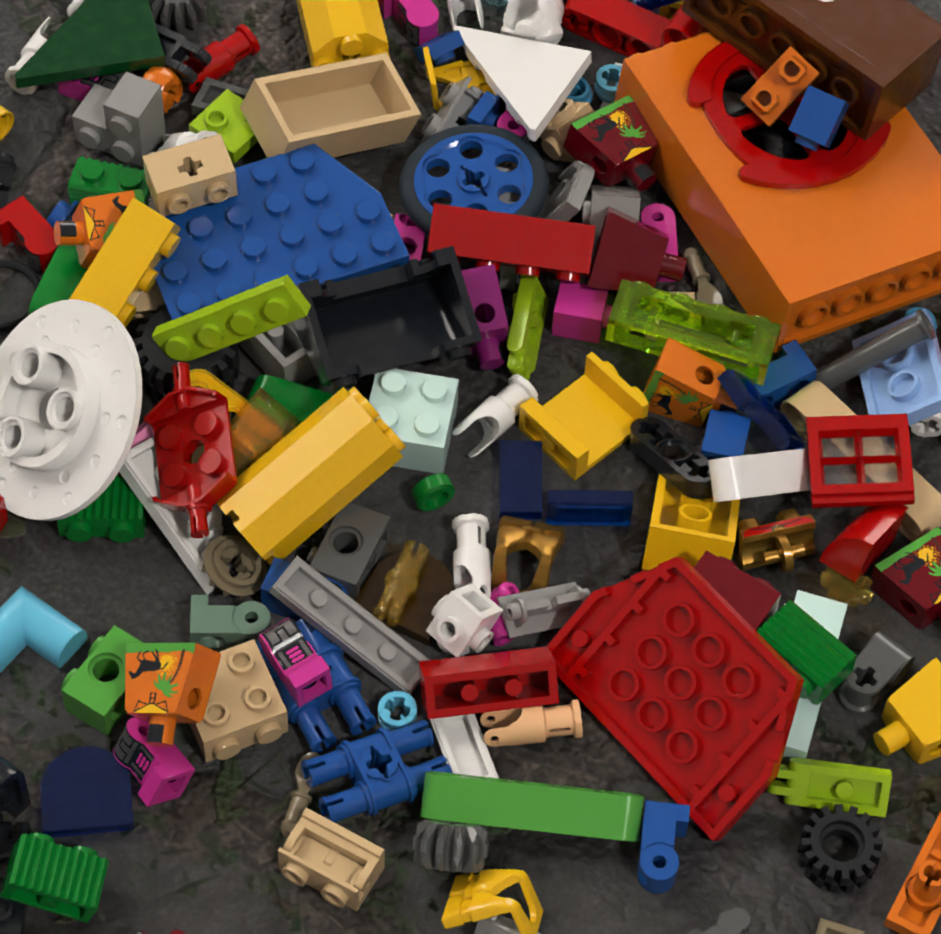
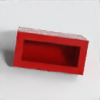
[819,505,909,583]

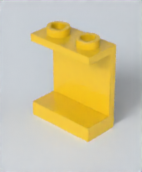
[518,352,649,481]

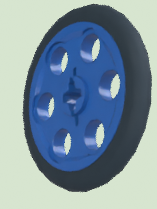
[399,124,549,235]

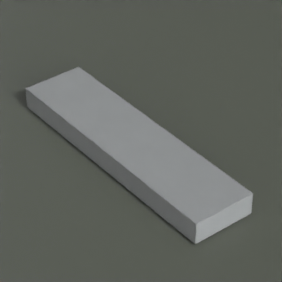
[269,556,430,694]

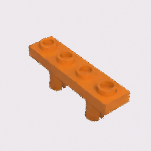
[884,811,941,934]

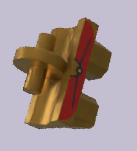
[738,508,816,573]

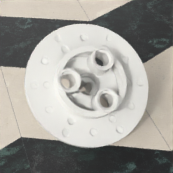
[0,299,142,521]

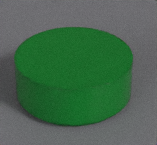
[411,473,455,512]

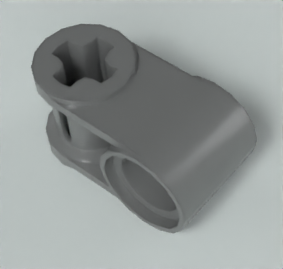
[838,631,916,715]

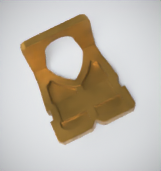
[491,515,567,593]

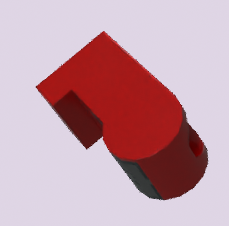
[0,195,58,274]

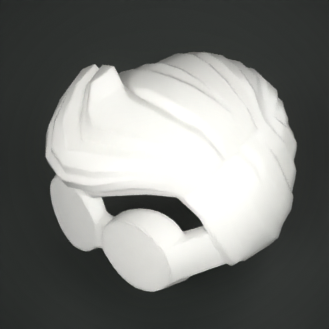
[500,0,564,45]

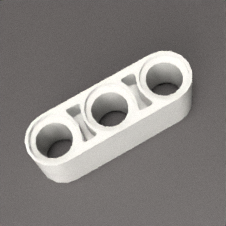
[708,448,810,502]

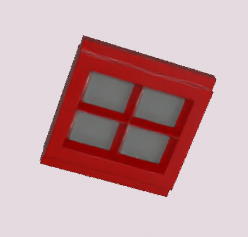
[806,413,915,508]

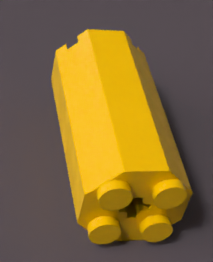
[296,0,391,67]
[217,386,406,566]

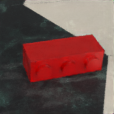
[418,646,559,719]

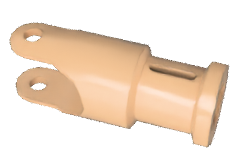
[480,699,583,747]

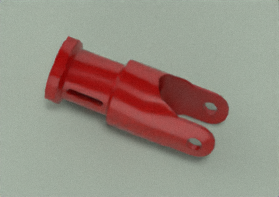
[180,24,260,93]

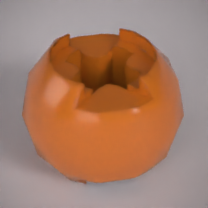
[142,66,183,114]

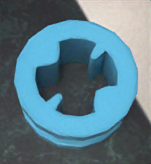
[594,64,622,103]
[378,691,417,731]

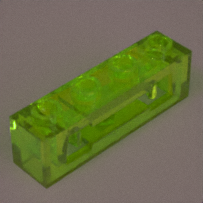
[605,279,781,386]

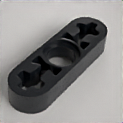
[630,417,713,499]

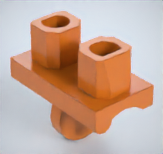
[740,46,821,127]

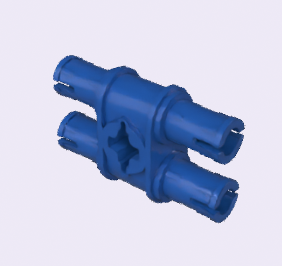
[256,618,377,754]
[301,719,452,822]

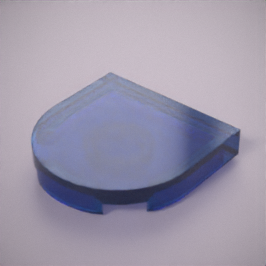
[40,746,134,838]

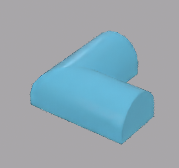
[0,585,88,673]

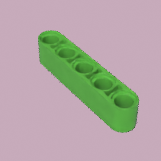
[420,771,644,842]

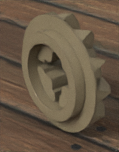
[201,535,267,601]

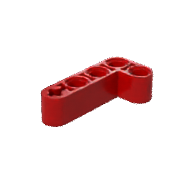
[561,0,709,57]

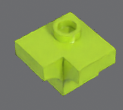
[189,89,258,164]

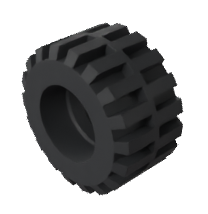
[134,304,240,404]

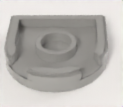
[537,160,595,222]

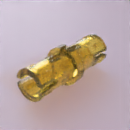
[372,540,430,626]

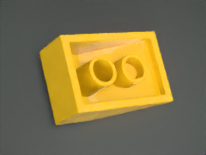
[641,473,740,570]

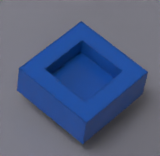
[413,30,465,65]
[467,91,501,127]

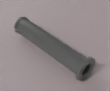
[816,309,936,390]

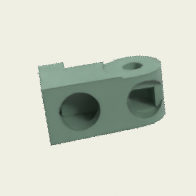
[190,595,271,651]

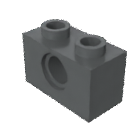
[306,502,390,600]

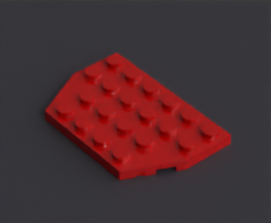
[547,557,804,841]

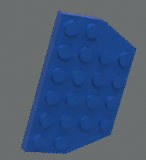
[154,144,410,321]

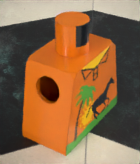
[54,189,145,269]
[643,337,742,426]
[125,642,221,748]

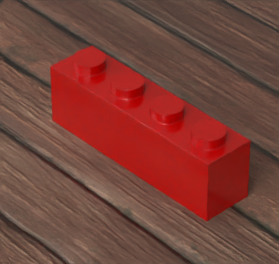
[427,203,596,283]

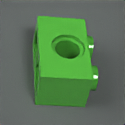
[61,625,143,736]

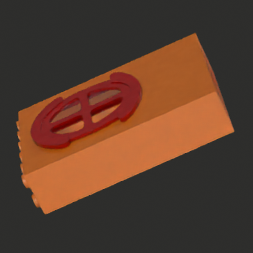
[614,32,941,353]

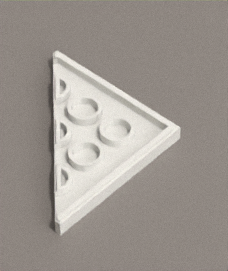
[453,25,592,142]
[119,412,231,595]

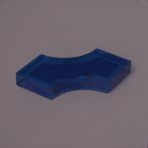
[717,369,805,451]

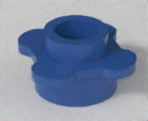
[47,200,79,228]

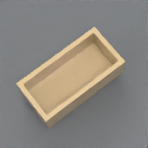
[240,53,421,158]

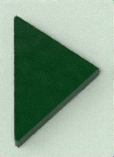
[15,0,165,88]

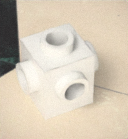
[426,583,503,657]

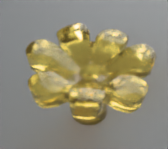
[820,566,874,607]

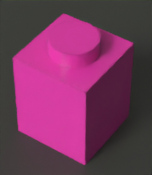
[552,281,614,344]

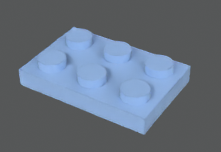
[852,308,941,438]

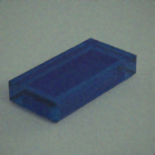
[500,440,542,520]
[546,490,633,526]

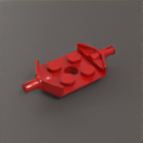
[144,362,238,539]

